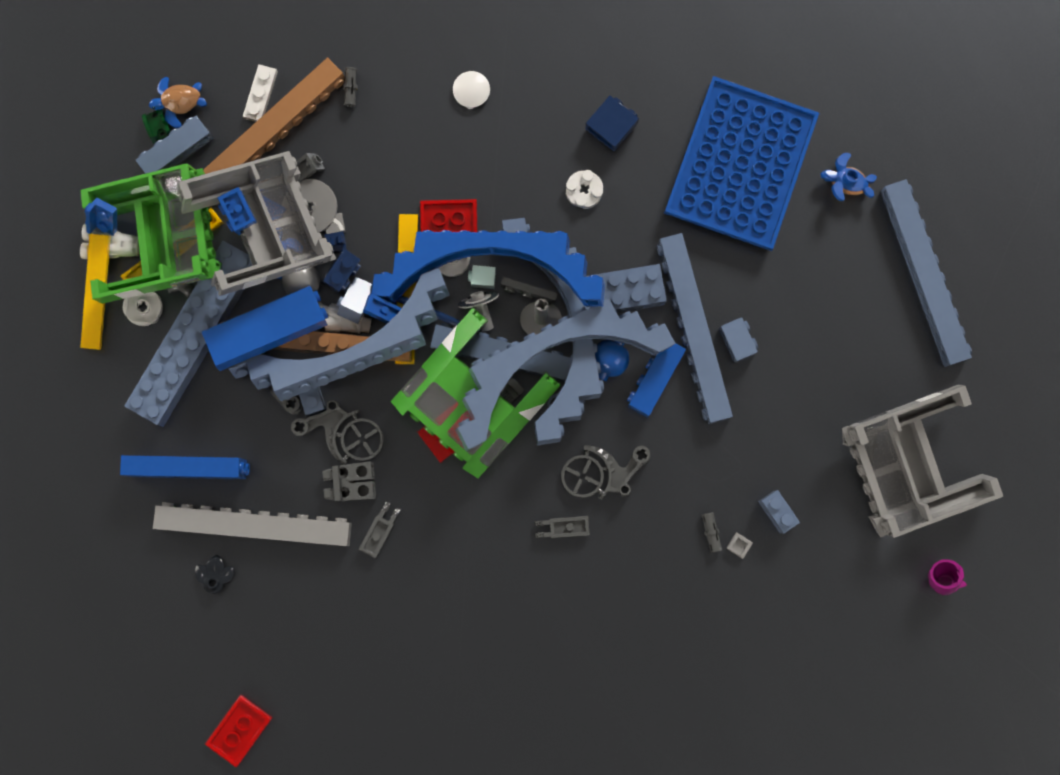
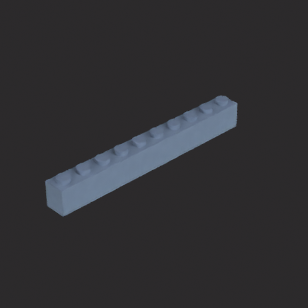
[880,179,972,367]
[657,233,733,424]

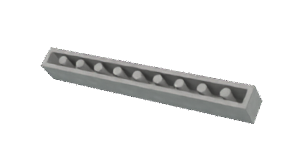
[153,502,352,546]

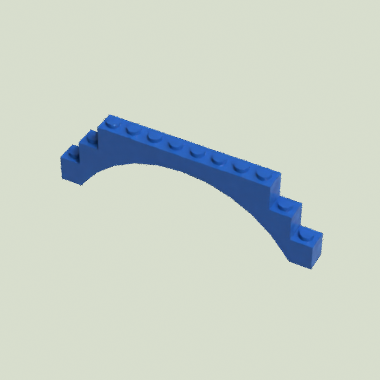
[372,230,605,307]

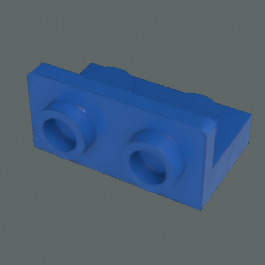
[217,187,257,235]
[85,198,117,236]

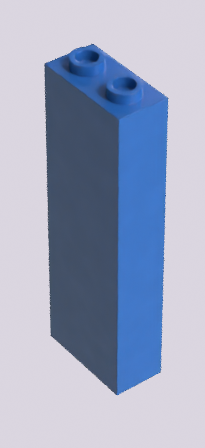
[202,286,329,371]
[120,455,250,479]

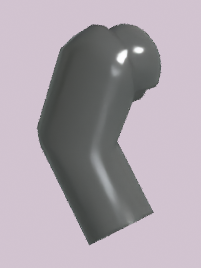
[167,281,194,297]

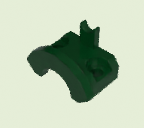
[142,109,171,144]

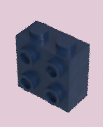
[585,95,639,152]
[320,249,361,293]

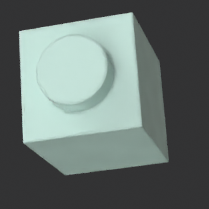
[468,265,496,289]

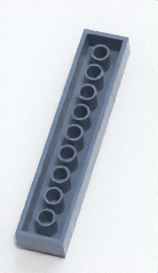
[124,241,253,427]

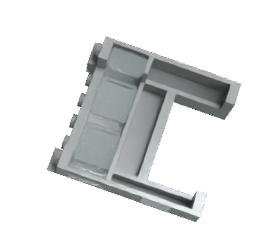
[176,151,336,296]
[842,385,1003,538]

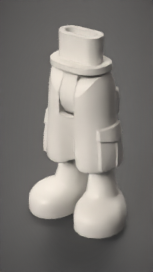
[80,224,140,259]
[318,302,372,334]

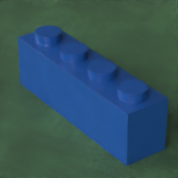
[627,344,686,418]

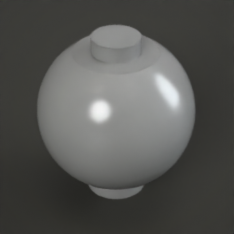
[282,264,320,295]

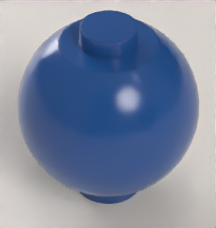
[595,339,630,382]

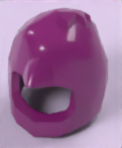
[928,559,967,595]

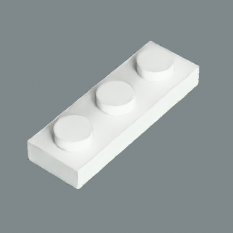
[242,65,278,122]

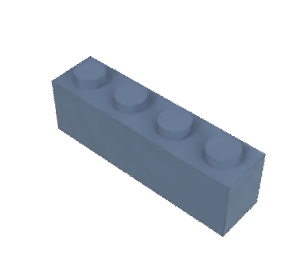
[135,116,214,178]

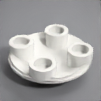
[453,71,490,109]

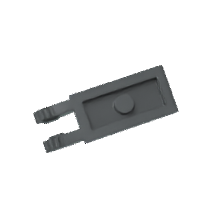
[358,502,401,559]
[534,516,590,538]

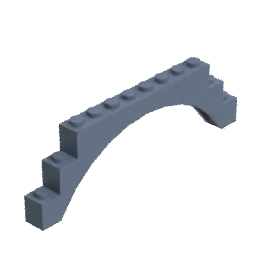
[502,218,604,445]
[228,268,450,401]
[455,299,676,452]

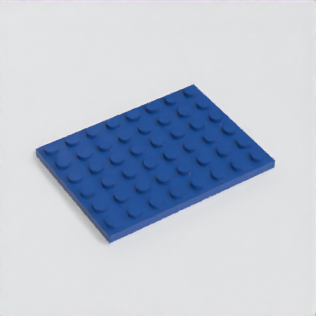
[664,76,819,251]

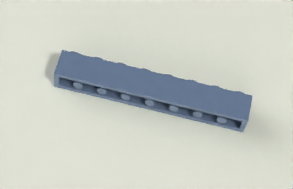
[430,323,572,382]

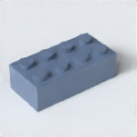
[586,264,666,313]

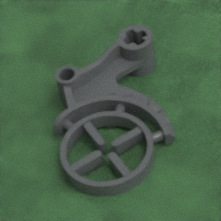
[291,400,384,465]
[561,445,650,500]

